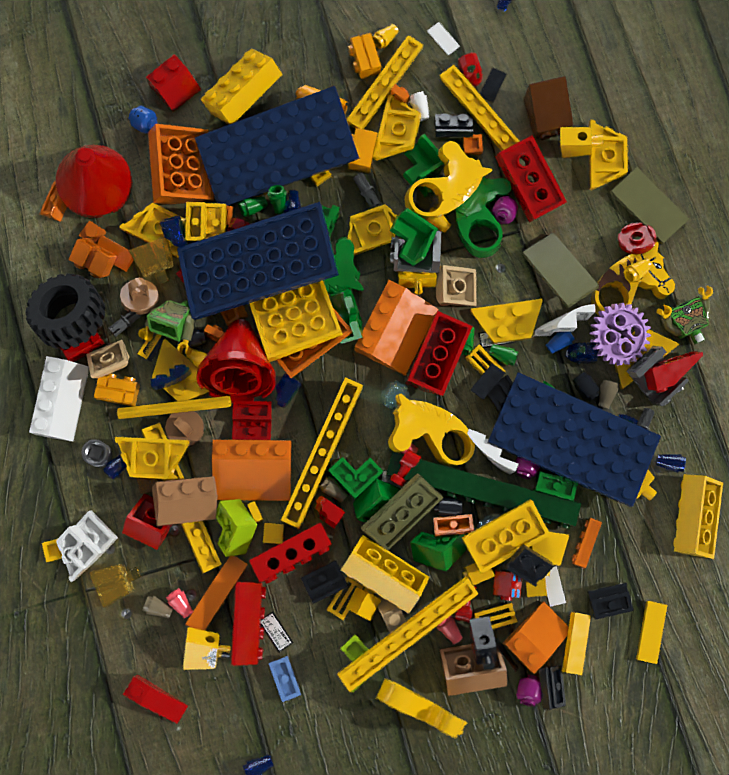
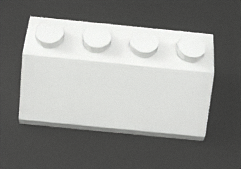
[29,356,89,442]

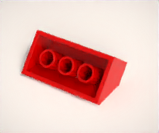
[405,311,473,396]
[231,582,266,665]

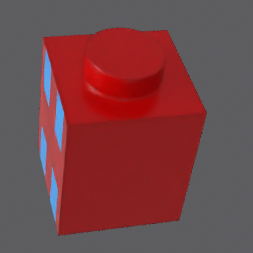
[493,571,522,601]

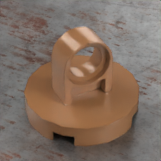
[120,278,159,315]
[165,411,204,447]

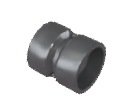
[81,439,113,468]

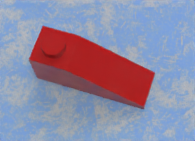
[644,351,703,393]
[123,675,189,724]

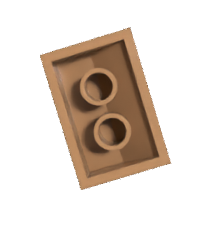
[152,476,217,526]
[439,644,507,696]

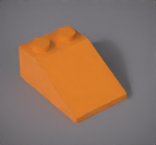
[502,601,569,674]

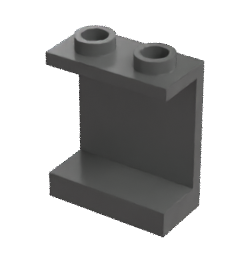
[390,231,441,273]
[627,346,689,406]

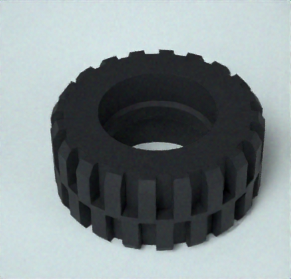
[25,273,105,349]

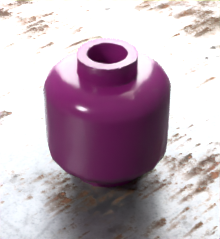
[492,196,518,224]
[515,457,540,480]
[516,675,542,707]

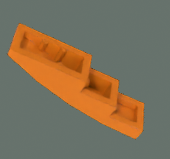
[185,556,248,631]

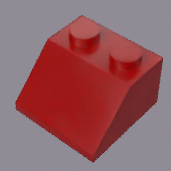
[146,54,201,112]
[122,494,172,550]

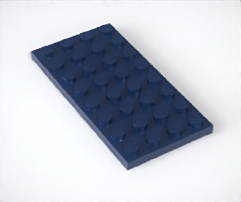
[195,86,360,206]
[177,202,339,320]
[487,372,661,507]

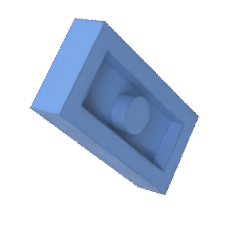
[269,656,301,702]

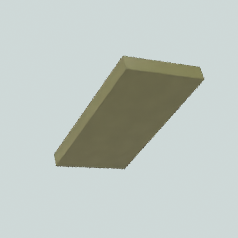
[610,167,689,245]
[523,233,599,308]
[361,473,443,550]

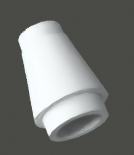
[409,92,430,121]

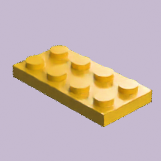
[462,500,550,574]

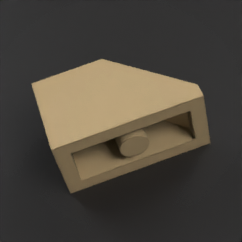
[374,594,406,633]

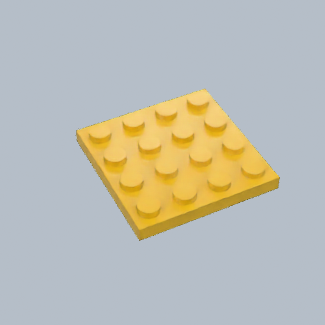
[249,280,343,362]

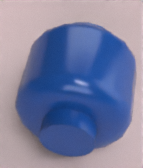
[129,106,157,133]

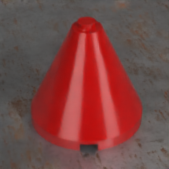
[56,145,132,218]
[196,319,276,403]

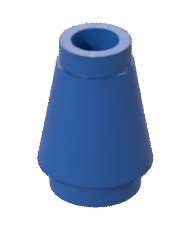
[545,332,575,354]

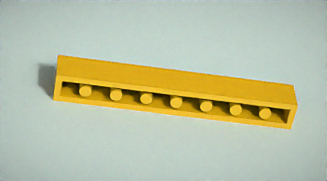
[281,377,363,529]

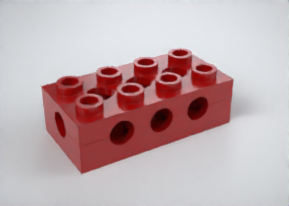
[495,135,567,223]
[249,522,332,584]

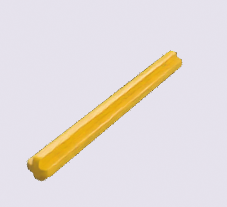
[117,396,231,419]

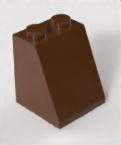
[523,76,573,140]

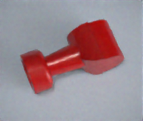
[389,449,421,488]
[454,586,477,623]

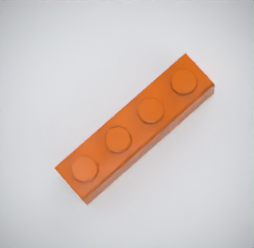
[572,518,602,568]

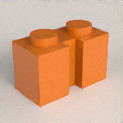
[68,238,117,278]

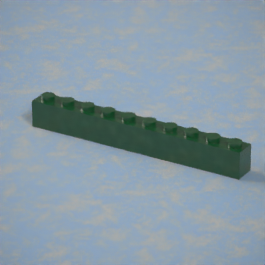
[386,452,581,530]

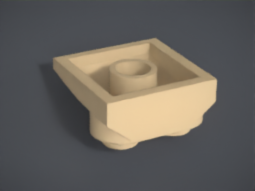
[436,265,476,307]
[86,340,129,378]

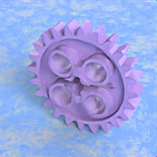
[590,303,651,365]

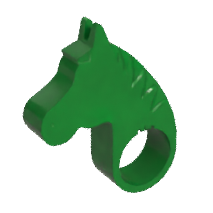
[455,177,511,258]
[323,237,364,294]

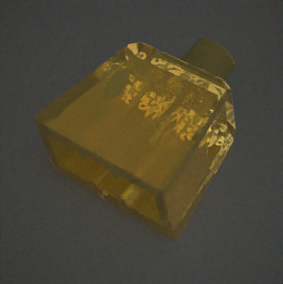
[129,237,174,285]
[89,564,141,608]

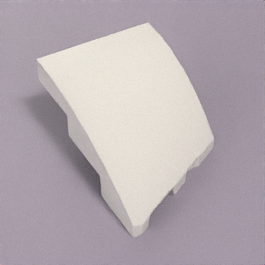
[533,304,595,336]
[467,429,518,475]
[56,510,118,582]

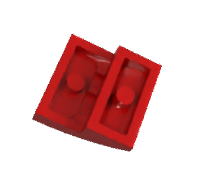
[232,401,272,440]

